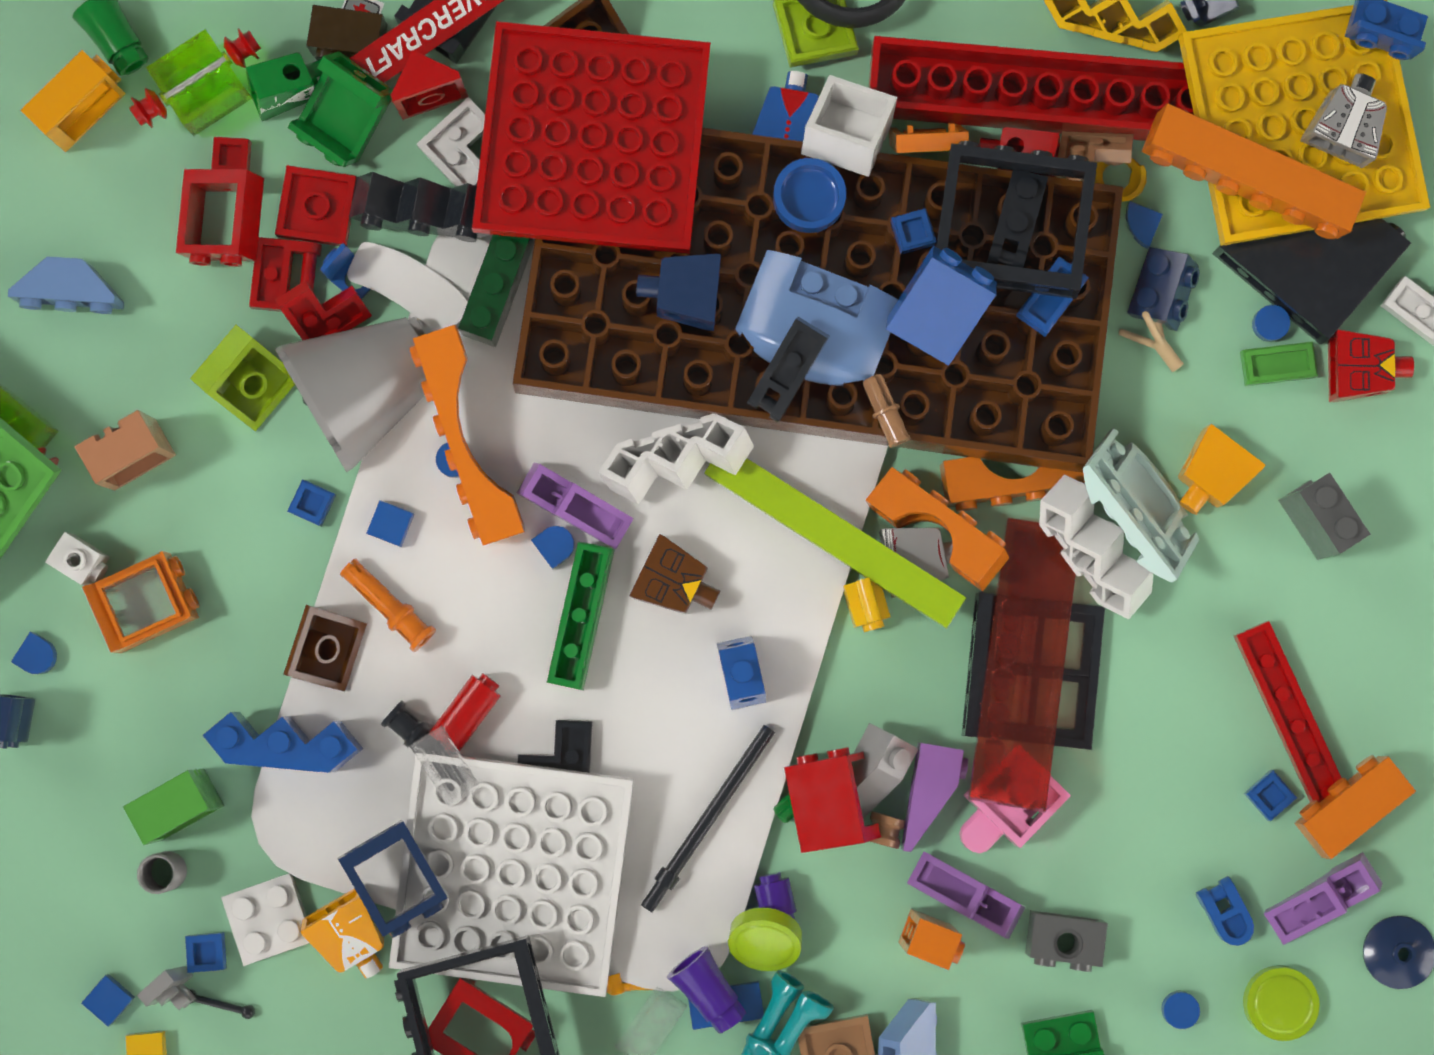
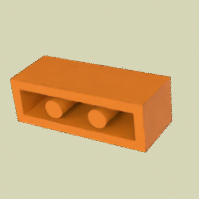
[1294,755,1416,859]
[898,909,965,970]

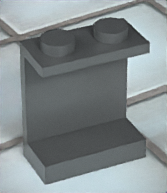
[1278,473,1371,560]

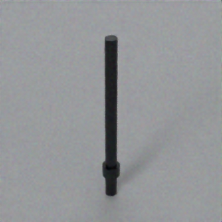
[641,725,776,913]

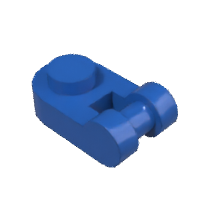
[1196,876,1254,946]

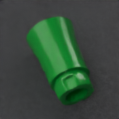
[72,0,149,76]

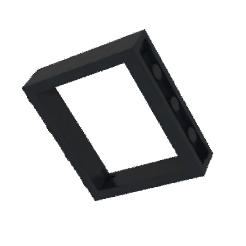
[936,141,1097,299]
[394,935,560,1055]

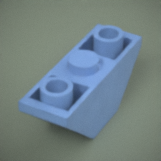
[8,257,124,314]
[878,999,937,1055]

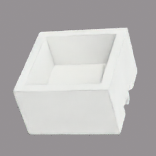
[801,75,897,177]

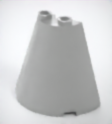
[275,317,426,472]

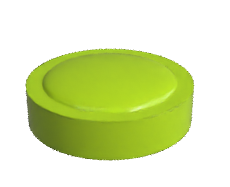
[728,908,802,971]
[1243,966,1320,1041]

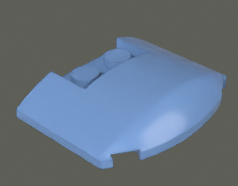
[735,250,898,386]

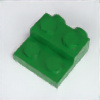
[1021,1010,1104,1055]

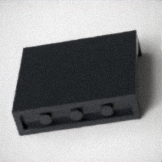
[1212,218,1411,344]

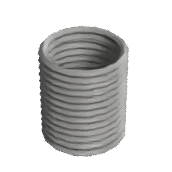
[137,851,187,894]

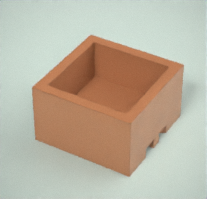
[74,410,176,491]

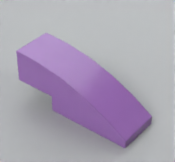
[516,462,634,549]
[907,852,1026,939]

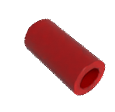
[429,673,501,754]

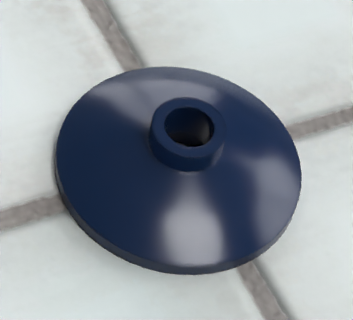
[1363,916,1434,989]

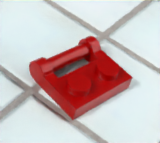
[249,237,322,312]

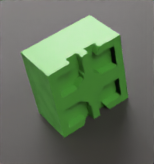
[123,768,224,845]

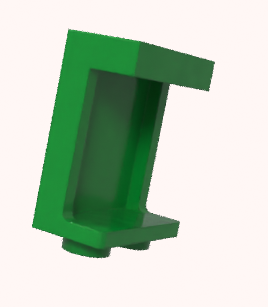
[288,51,393,167]

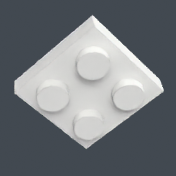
[221,873,309,966]

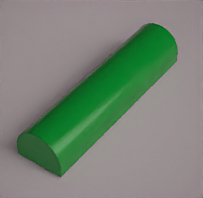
[547,541,615,691]

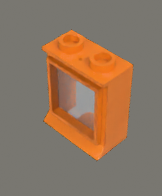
[82,551,200,653]

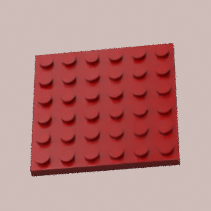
[472,21,711,254]

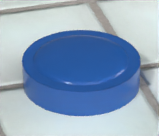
[773,158,846,233]

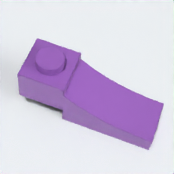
[1264,852,1383,945]

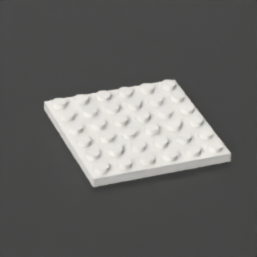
[389,750,634,997]

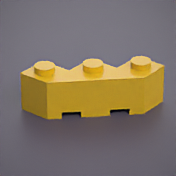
[1044,0,1187,52]

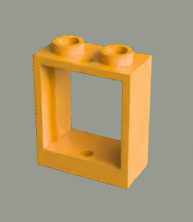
[20,50,126,152]

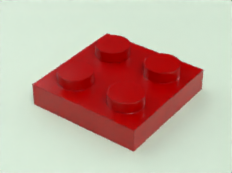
[275,165,357,246]

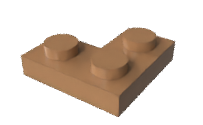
[1057,131,1134,180]

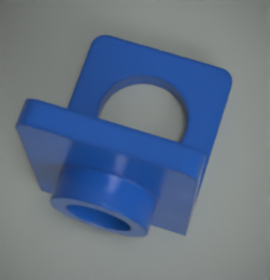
[320,243,371,299]

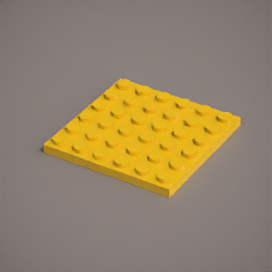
[1178,0,1430,246]

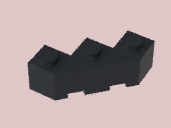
[349,172,491,242]

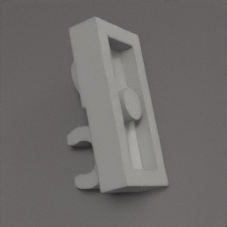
[137,966,196,1010]

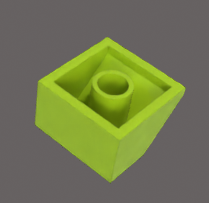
[190,324,295,432]

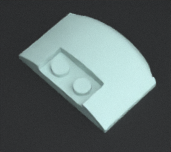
[1083,428,1199,583]

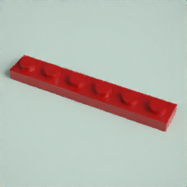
[1234,621,1342,803]

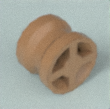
[870,811,906,849]

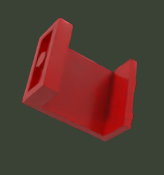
[784,747,881,853]

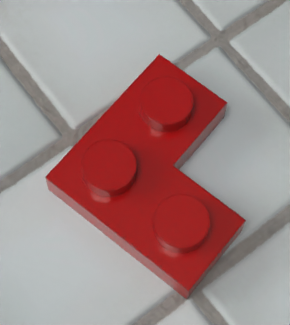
[275,281,372,340]

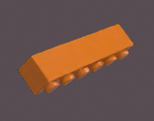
[1141,103,1366,239]

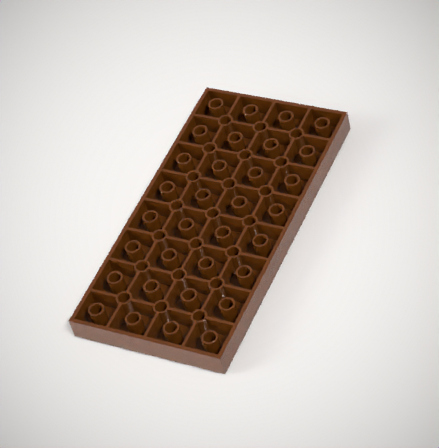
[512,127,1123,473]

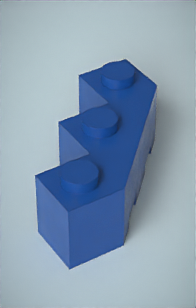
[203,712,364,773]

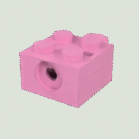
[959,744,1071,853]

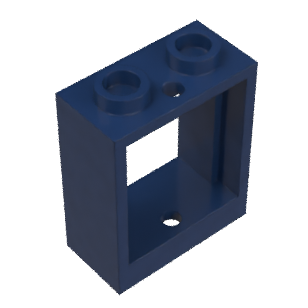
[338,820,448,938]

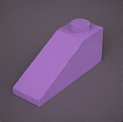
[901,742,968,852]

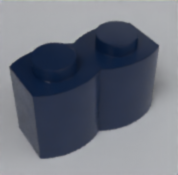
[0,694,35,749]

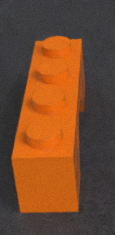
[940,457,1085,512]
[865,467,1009,592]

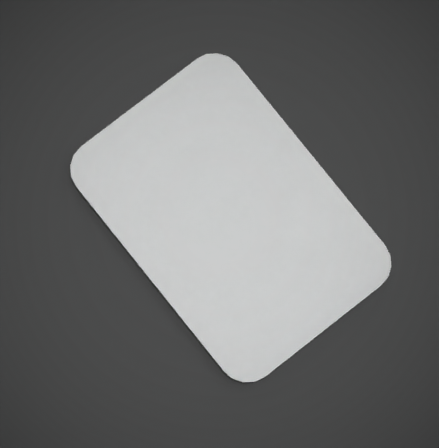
[251,234,888,992]

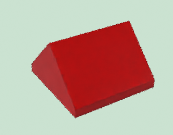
[391,50,468,120]

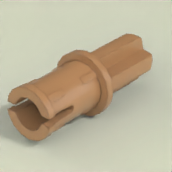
[863,374,911,448]

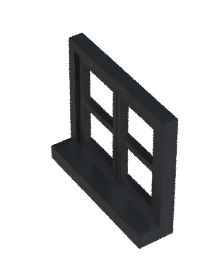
[961,592,1105,750]

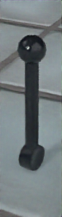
[189,989,255,1019]

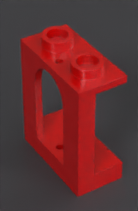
[428,977,536,1055]

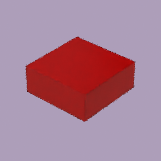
[211,137,252,171]

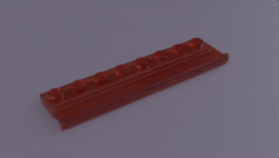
[968,518,1076,813]

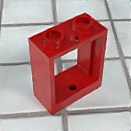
[176,169,264,267]

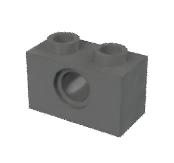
[1025,910,1108,972]

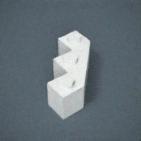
[598,414,754,505]
[1039,475,1153,619]

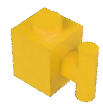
[843,577,891,632]

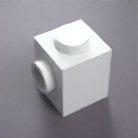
[45,532,110,586]

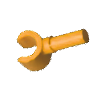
[607,973,653,995]

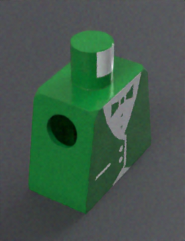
[245,52,323,121]

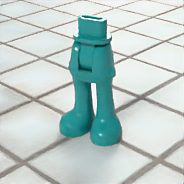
[741,970,834,1055]

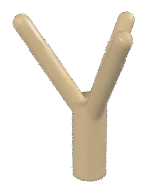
[1118,311,1184,372]

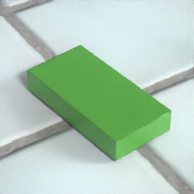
[1240,341,1318,386]

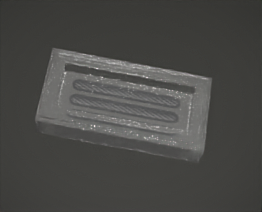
[410,725,481,807]

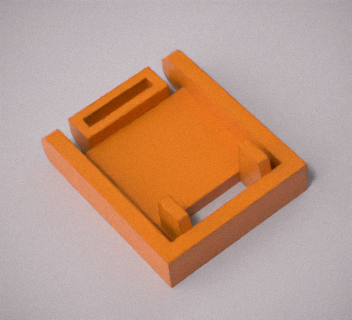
[889,123,969,153]

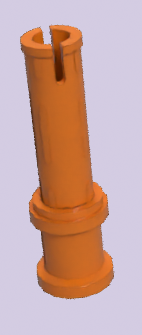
[340,558,436,652]

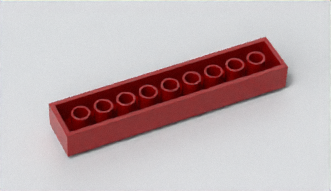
[868,36,1194,141]

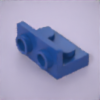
[1344,0,1428,60]

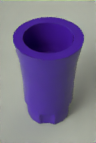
[667,946,746,1034]

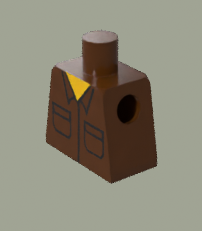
[629,534,721,614]

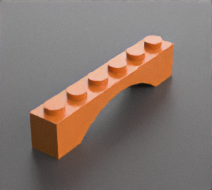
[409,324,525,546]

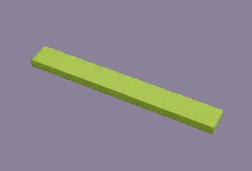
[704,458,966,629]

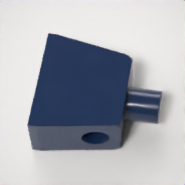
[636,254,721,331]

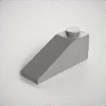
[852,723,918,819]

